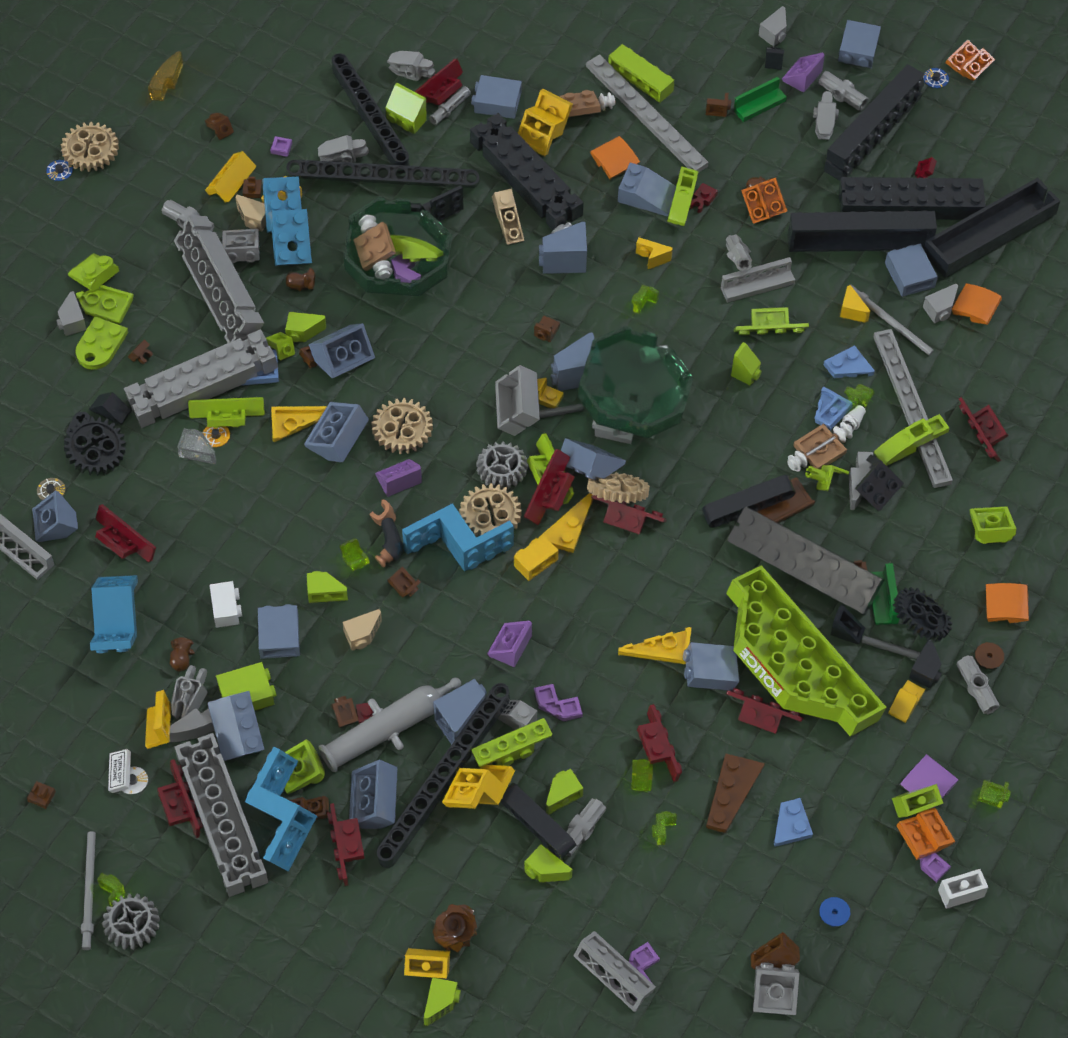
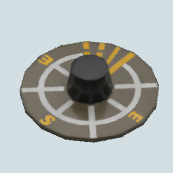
[37,478,65,500]

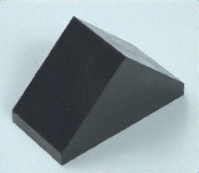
[765,46,784,70]
[89,392,131,425]
[830,605,866,644]

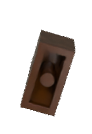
[751,932,800,970]

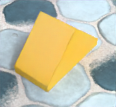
[840,285,870,323]

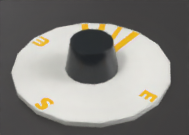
[122,766,148,794]

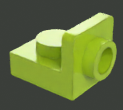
[266,332,295,360]

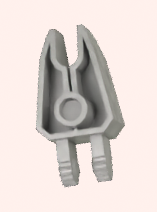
[387,51,435,81]
[813,91,839,140]
[318,135,369,163]
[171,665,208,720]

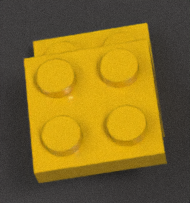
[518,89,573,156]
[442,765,515,809]

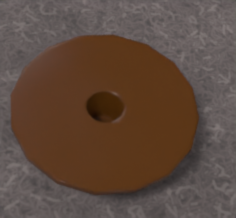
[975,642,1004,669]

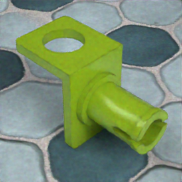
[805,465,849,491]

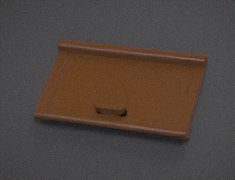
[757,477,815,523]

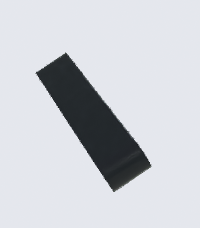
[702,475,796,528]
[500,783,577,859]

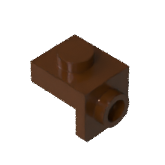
[204,113,234,140]
[387,566,421,597]

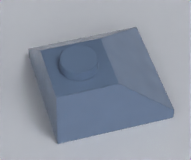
[32,490,78,542]

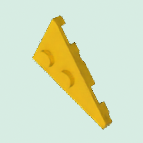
[271,406,327,442]
[539,493,593,553]
[618,627,692,664]

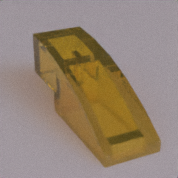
[148,51,183,101]

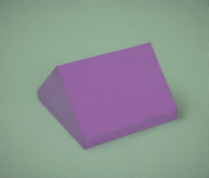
[782,52,825,92]
[375,459,422,497]
[487,621,532,667]

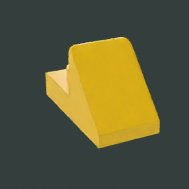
[636,238,673,269]
[537,378,564,409]
[888,680,925,723]

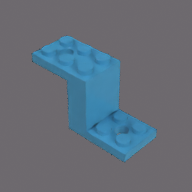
[402,503,514,571]
[90,575,138,653]
[245,747,317,872]

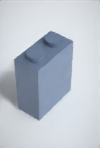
[838,20,881,68]
[471,75,522,119]
[885,244,937,297]
[258,604,300,659]
[683,642,739,690]

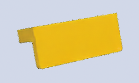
[205,151,256,203]
[145,690,171,749]

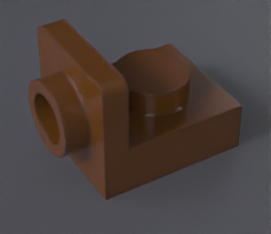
[706,93,731,117]
[534,316,560,342]
[331,696,359,727]

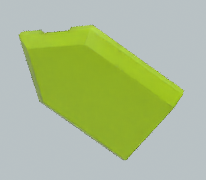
[76,285,134,324]

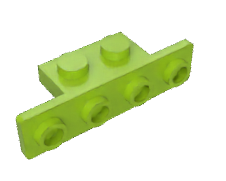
[734,307,809,335]
[188,397,265,428]
[527,433,574,504]
[472,718,552,767]

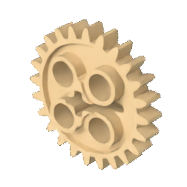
[61,122,119,172]
[372,398,433,454]
[587,472,650,503]
[459,483,522,537]

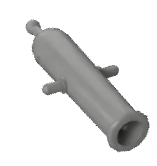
[319,678,461,772]

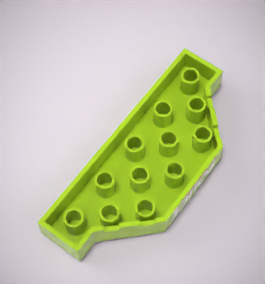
[726,565,886,737]

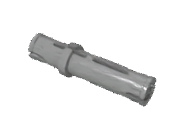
[429,86,471,125]

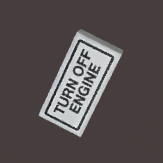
[108,749,131,793]

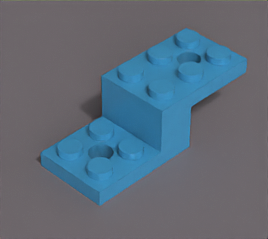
[262,177,312,266]

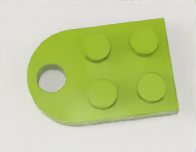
[76,317,128,370]

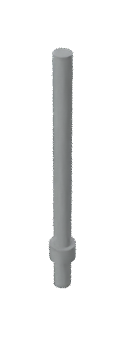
[851,285,934,356]
[81,831,96,950]

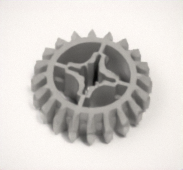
[477,441,528,490]
[102,893,160,950]

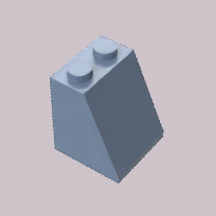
[539,222,587,274]
[551,332,602,391]
[433,679,487,745]

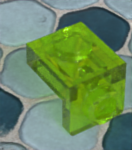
[631,285,659,314]
[844,384,874,407]
[339,538,370,571]
[631,759,653,791]
[978,780,1011,808]
[652,811,677,845]
[97,873,125,907]

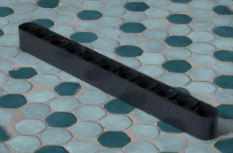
[286,160,480,188]
[377,683,510,868]

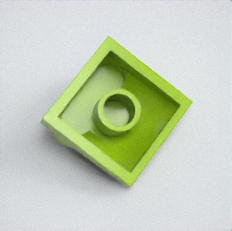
[68,253,119,292]
[970,507,1016,544]
[285,739,325,794]

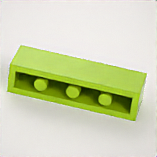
[608,44,674,103]

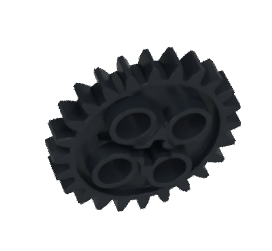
[64,416,126,476]
[893,587,953,642]

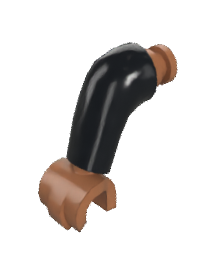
[370,500,403,567]

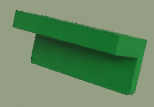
[734,77,787,122]
[871,563,899,625]

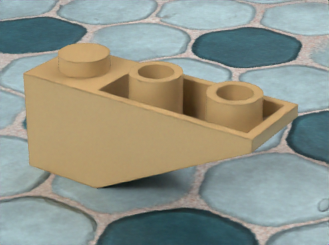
[492,189,524,245]

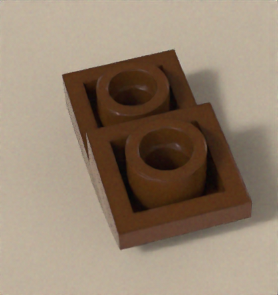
[289,796,329,820]

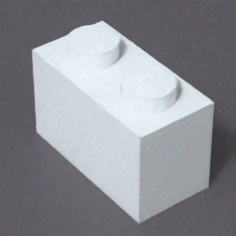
[210,581,242,628]
[938,869,988,909]

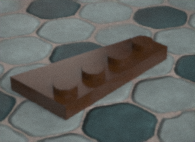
[706,754,765,833]

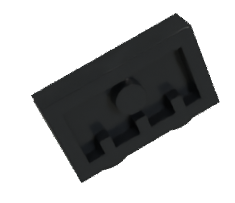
[422,185,464,224]
[855,454,904,511]

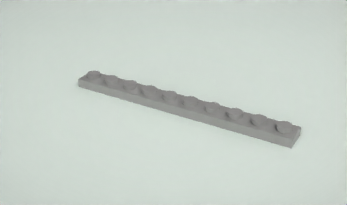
[586,55,709,173]
[873,329,953,488]

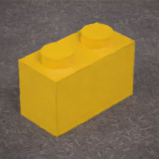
[514,535,559,581]
[404,948,450,978]

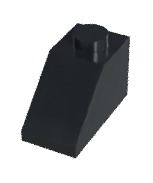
[909,639,942,689]

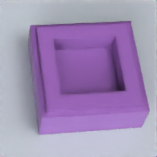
[271,136,292,157]

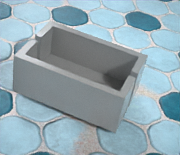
[495,365,540,436]

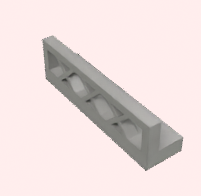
[721,257,795,303]
[0,514,54,580]
[574,931,656,1012]

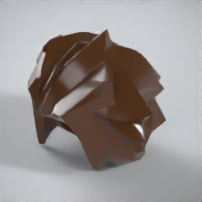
[433,904,477,952]

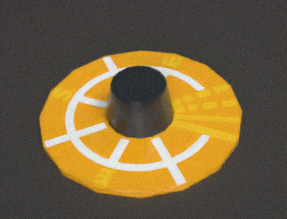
[202,426,230,447]

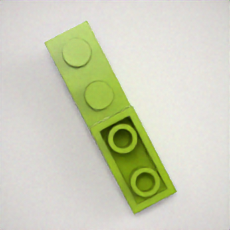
[667,166,698,226]
[390,235,443,262]
[874,414,949,466]

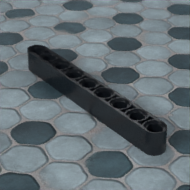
[332,53,409,173]

